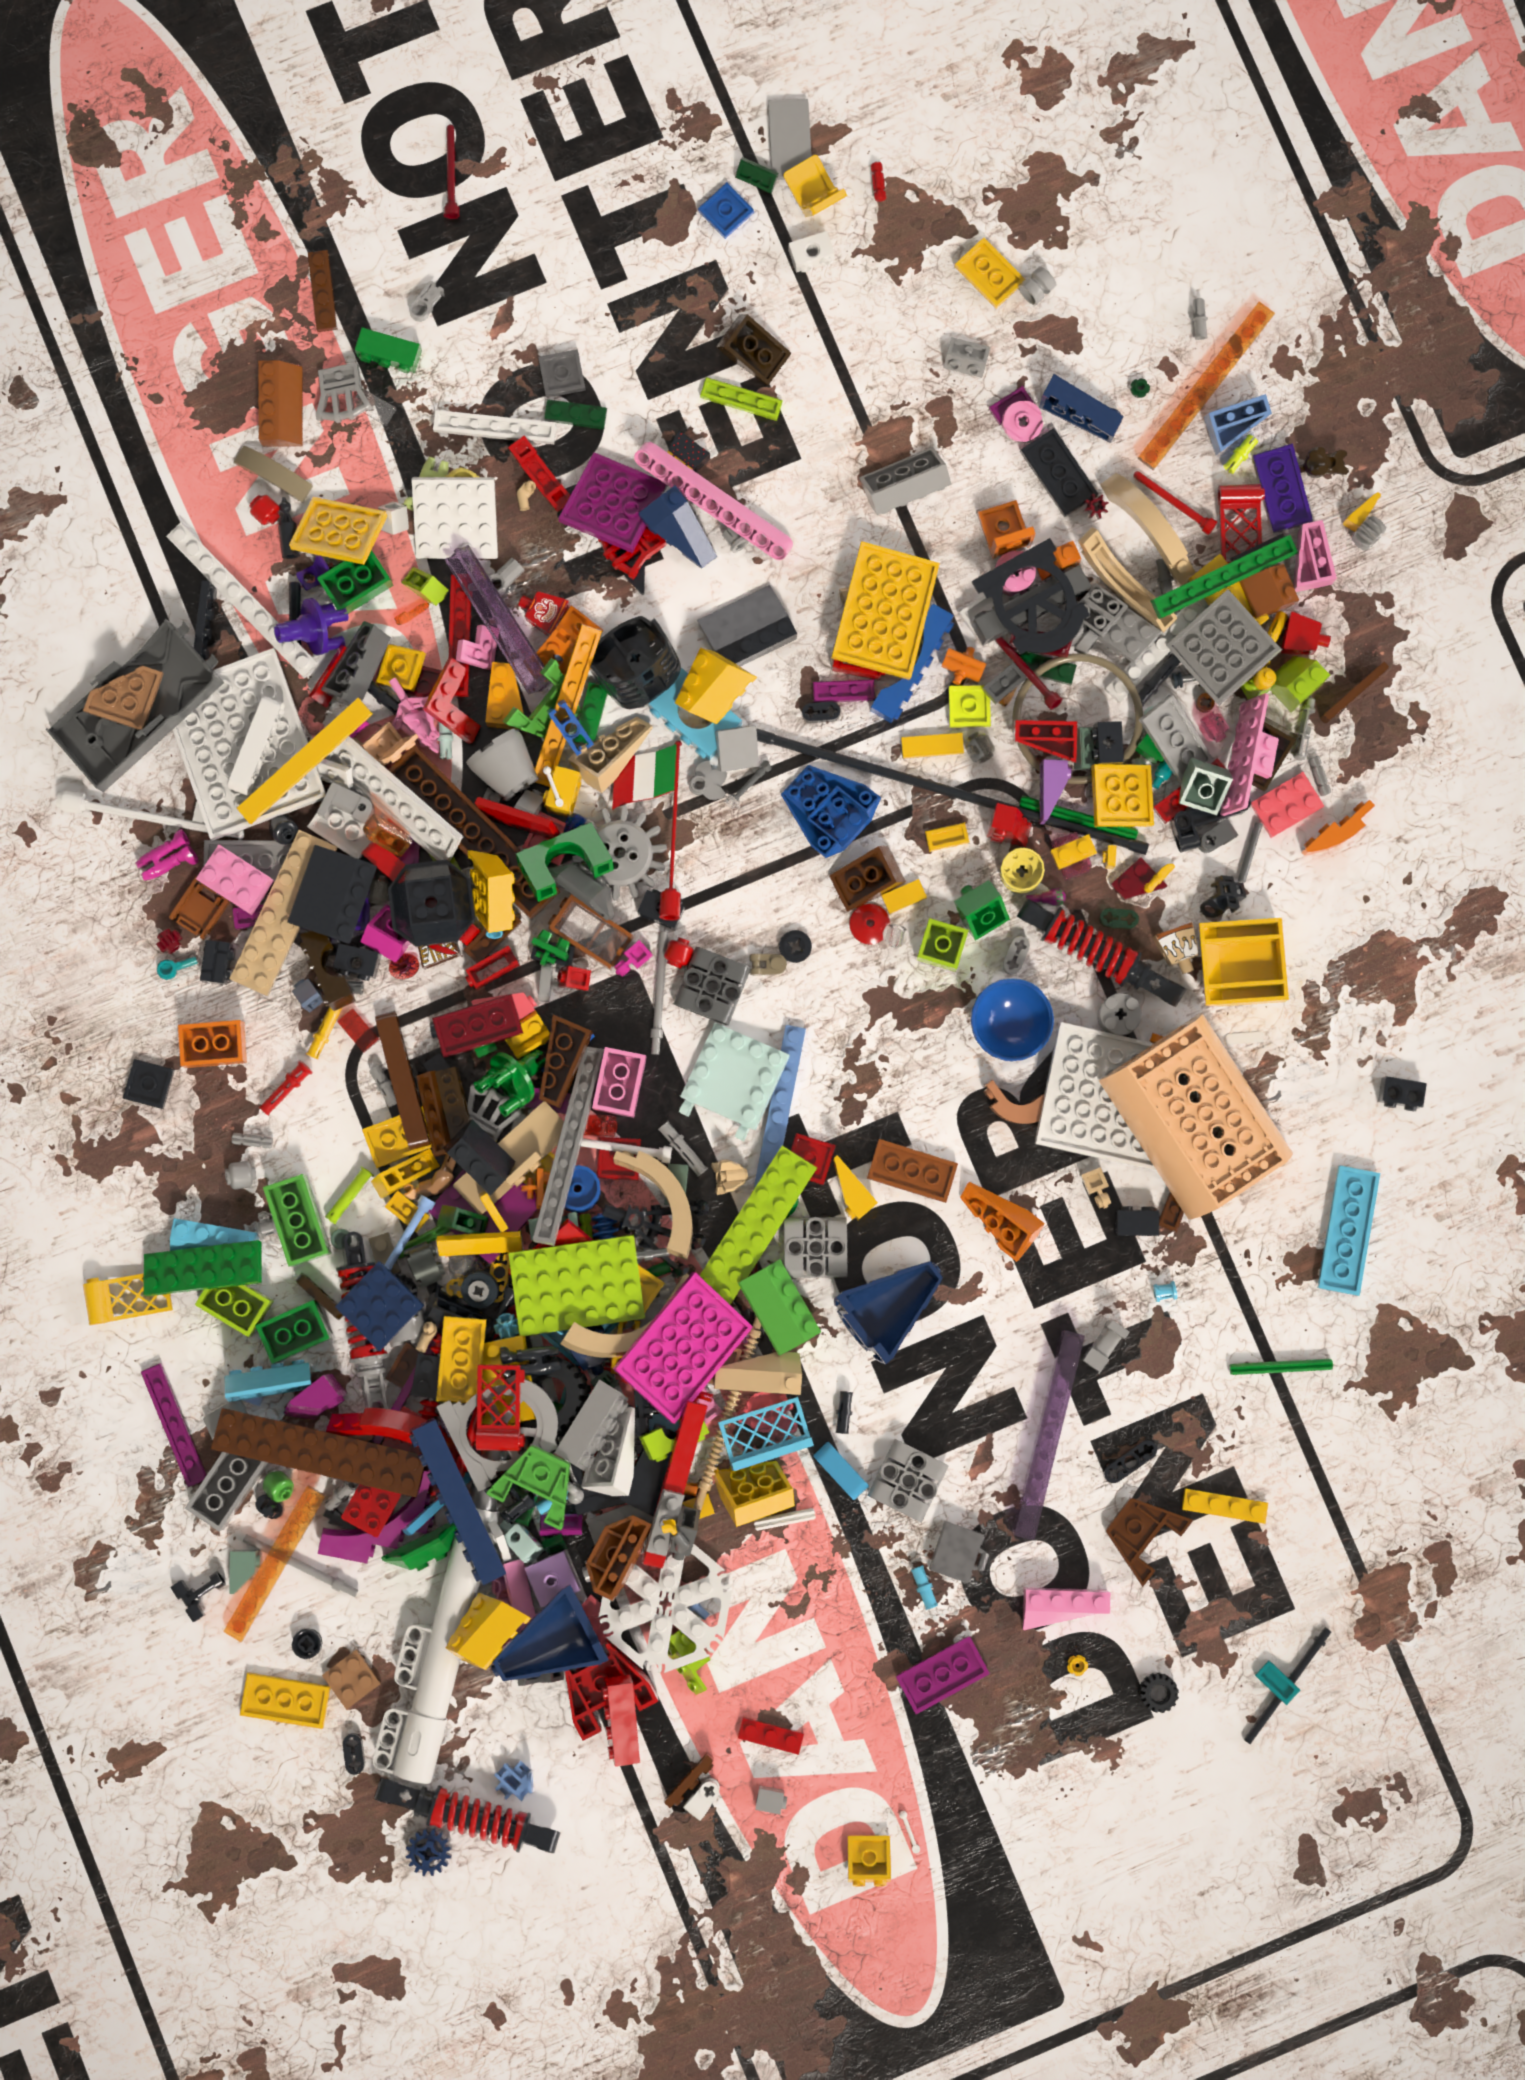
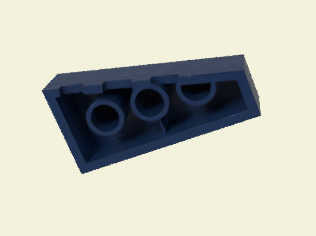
[1039,374,1124,443]

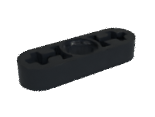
[1103,1440,1157,1483]

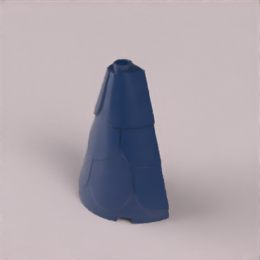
[834,1261,943,1364]
[491,1585,609,1681]

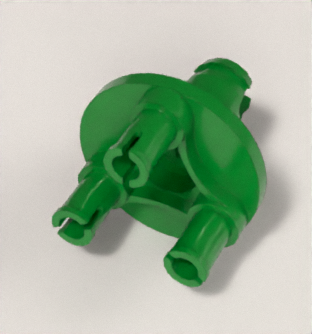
[474,1049,546,1117]

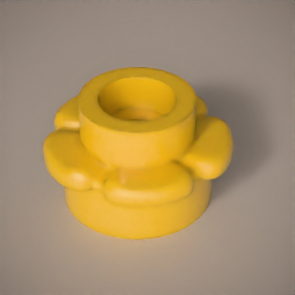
[1067,1655,1088,1676]

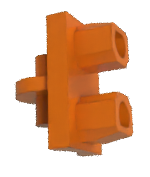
[521,1168,550,1209]

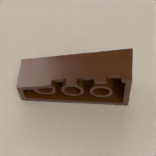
[539,1015,593,1108]

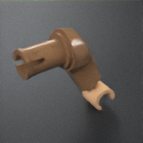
[404,1154,456,1200]

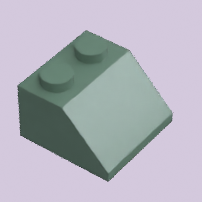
[1179,758,1233,815]

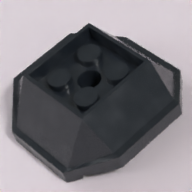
[388,860,476,947]

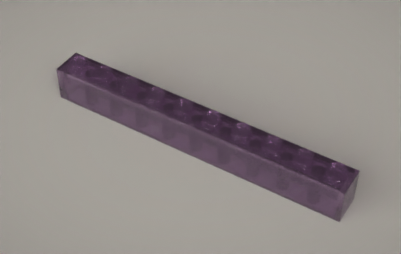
[1012,1330,1085,1541]

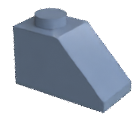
[292,979,323,1012]

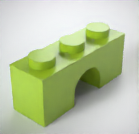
[639,1417,709,1462]

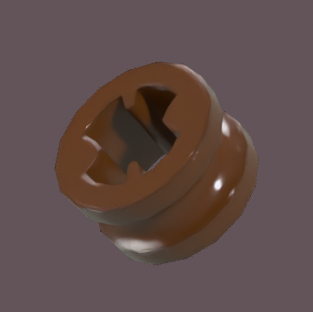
[1196,693,1215,713]

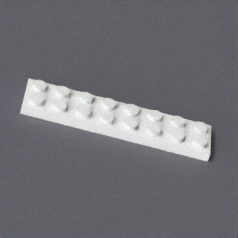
[325,736,463,862]

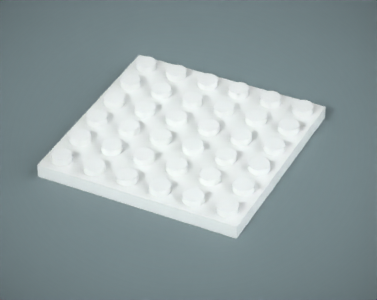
[1034,1022,1156,1171]

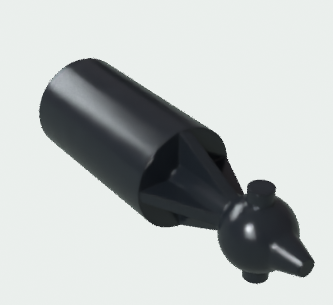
[278,497,300,559]

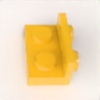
[505,1010,550,1059]

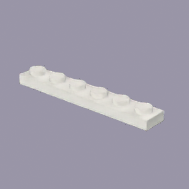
[433,410,556,445]

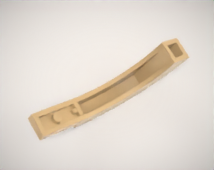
[1100,473,1196,587]
[560,1274,689,1358]

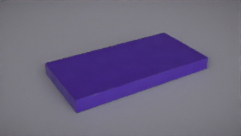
[1253,443,1313,533]

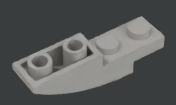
[1083,583,1161,649]
[1079,598,1148,664]

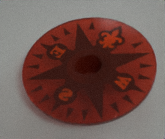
[389,953,419,980]

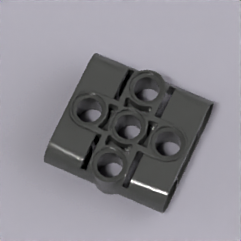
[673,947,751,1026]

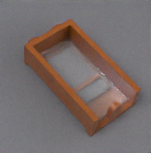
[548,894,634,971]

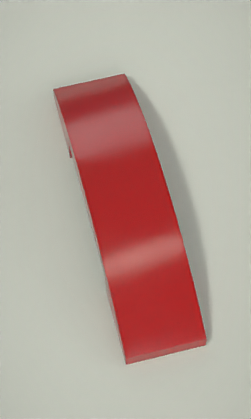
[508,436,570,513]

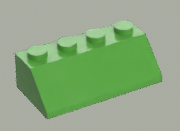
[738,1259,821,1356]

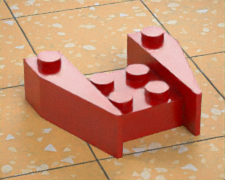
[565,1638,658,1741]

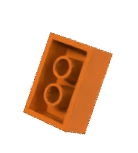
[178,1020,247,1068]

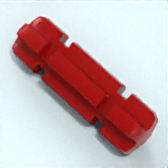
[871,162,886,202]

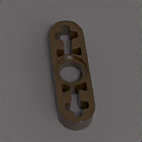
[295,1272,344,1320]

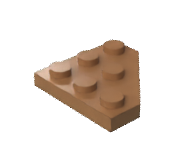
[83,666,163,730]

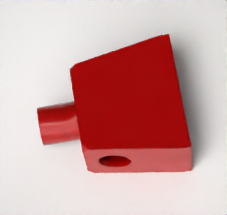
[1280,611,1331,655]

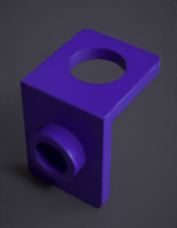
[296,555,330,591]

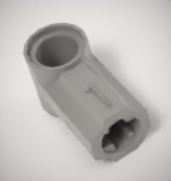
[487,558,525,597]

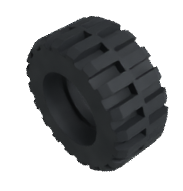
[520,1356,591,1438]

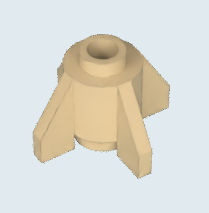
[712,1159,748,1195]

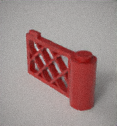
[1218,484,1265,563]
[476,1364,525,1451]

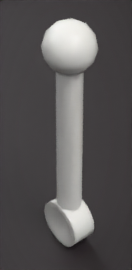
[543,766,564,807]
[899,1811,920,1854]

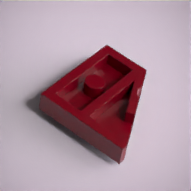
[1110,857,1168,900]

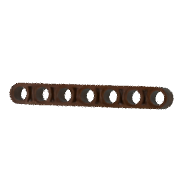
[375,1011,431,1151]

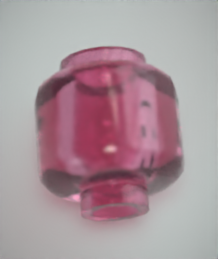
[1199,711,1229,743]

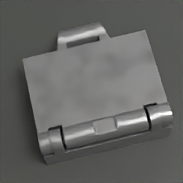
[929,1521,989,1583]

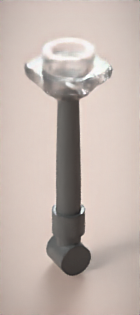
[724,761,772,809]

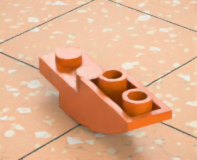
[1301,800,1375,855]

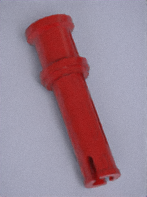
[259,1060,313,1116]

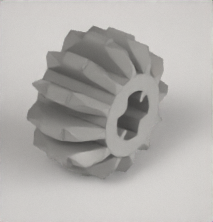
[1352,516,1386,551]

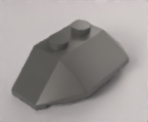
[548,863,614,920]

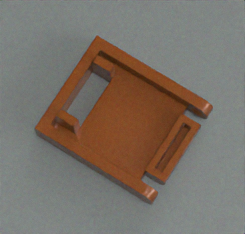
[169,877,230,940]

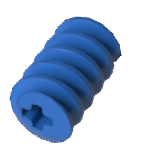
[592,1213,619,1239]

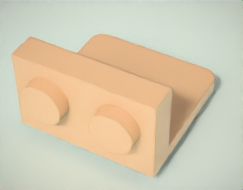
[360,722,419,766]

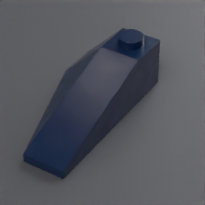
[638,485,717,569]

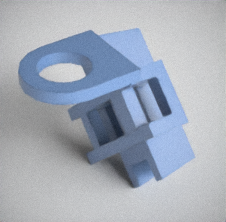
[494,1760,534,1802]

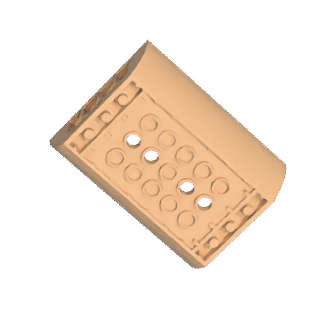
[1098,1013,1293,1220]

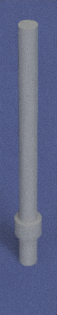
[650,931,668,1055]
[243,1534,359,1597]

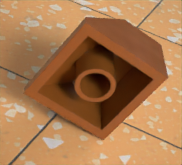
[1240,563,1300,619]

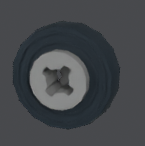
[461,1271,499,1309]

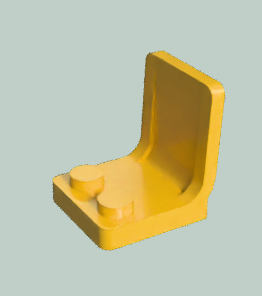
[783,155,848,217]

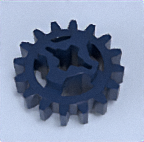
[406,1828,452,1876]

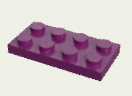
[896,1635,990,1714]

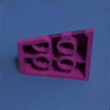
[283,1374,348,1420]

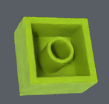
[916,918,969,972]

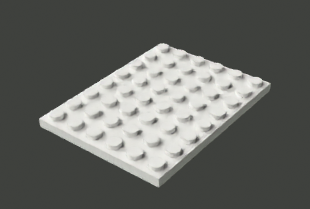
[173,648,326,841]

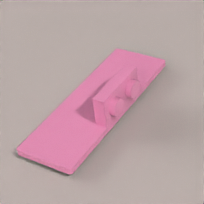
[1220,693,1279,816]

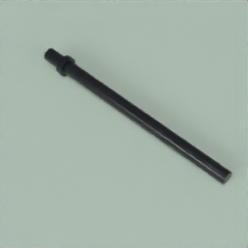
[1244,1627,1332,1745]

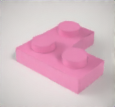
[456,625,498,670]

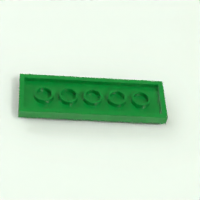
[143,1240,262,1296]

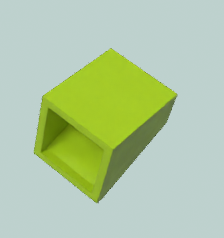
[1270,656,1330,713]

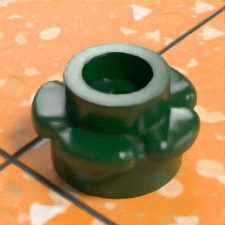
[1130,378,1150,398]

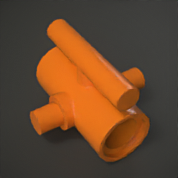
[941,647,987,685]

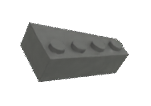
[321,621,391,706]

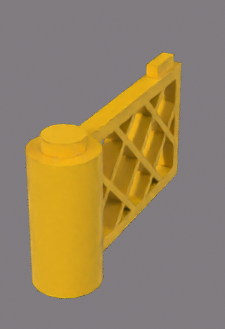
[83,1273,173,1326]

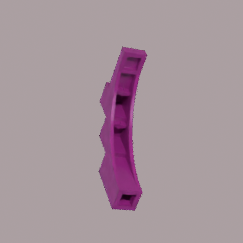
[317,1465,434,1564]

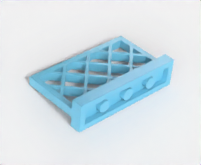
[718,1397,814,1471]

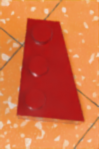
[1013,720,1077,763]
[987,803,1032,847]

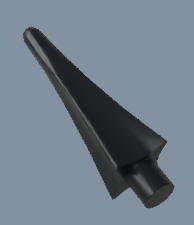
[323,1509,358,1530]

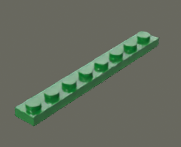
[1150,535,1298,619]

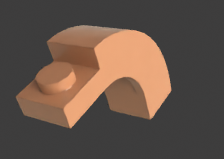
[984,1080,1045,1124]

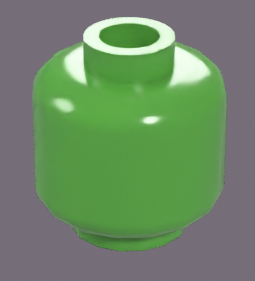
[262,1471,294,1502]

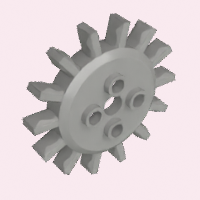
[573,806,667,901]

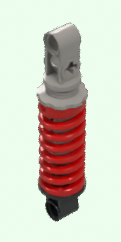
[336,1231,389,1409]

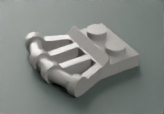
[316,362,373,423]
[468,1084,523,1142]

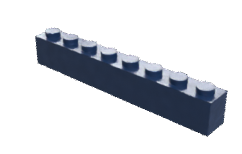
[409,1418,506,1585]

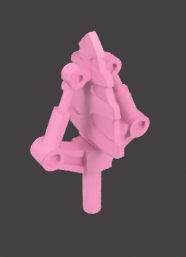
[389,678,440,753]

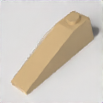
[568,717,653,793]
[714,1352,802,1395]

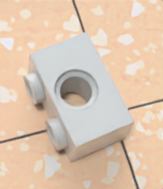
[788,231,835,272]

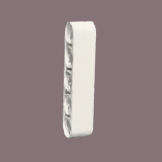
[228,696,285,795]

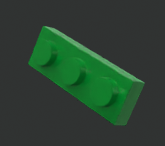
[574,682,608,745]

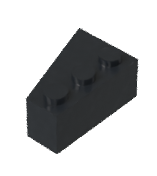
[423,1283,492,1341]

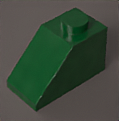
[437,1205,489,1234]

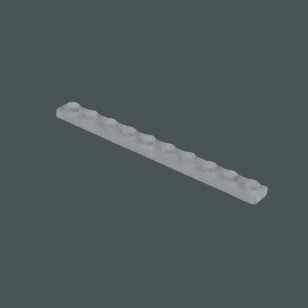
[533,1047,604,1246]

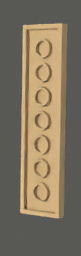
[230,830,337,996]

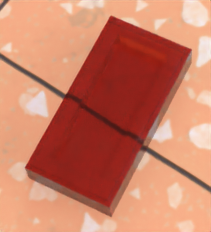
[337,1008,380,1053]

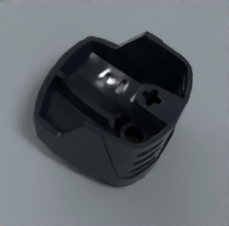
[589,616,681,709]

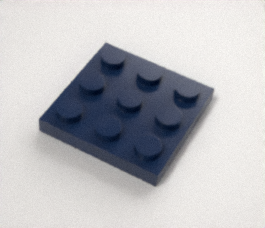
[335,1261,425,1351]

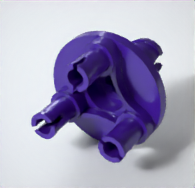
[274,598,349,656]

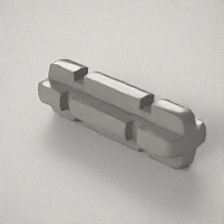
[1309,756,1331,796]
[232,1133,273,1149]

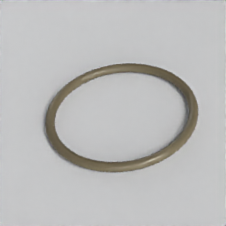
[1012,653,1143,784]

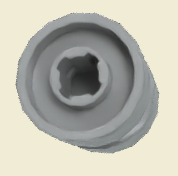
[1018,266,1057,306]
[1071,623,1100,654]

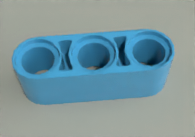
[813,1442,869,1500]

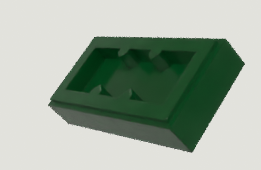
[735,157,779,193]

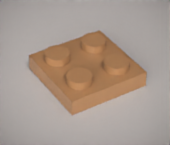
[322,1649,381,1710]

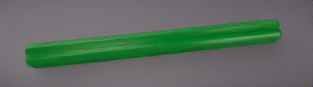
[1019,796,1138,839]

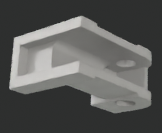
[317,782,375,827]
[1082,1320,1130,1372]

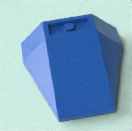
[781,765,881,858]

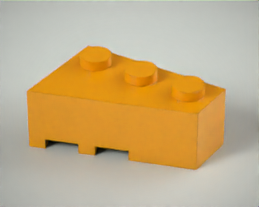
[485,662,524,731]

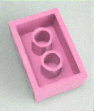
[196,845,275,915]
[592,1047,647,1118]

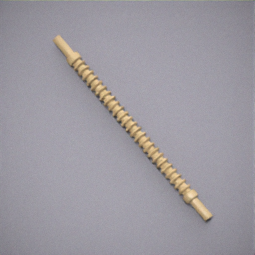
[693,1316,761,1510]

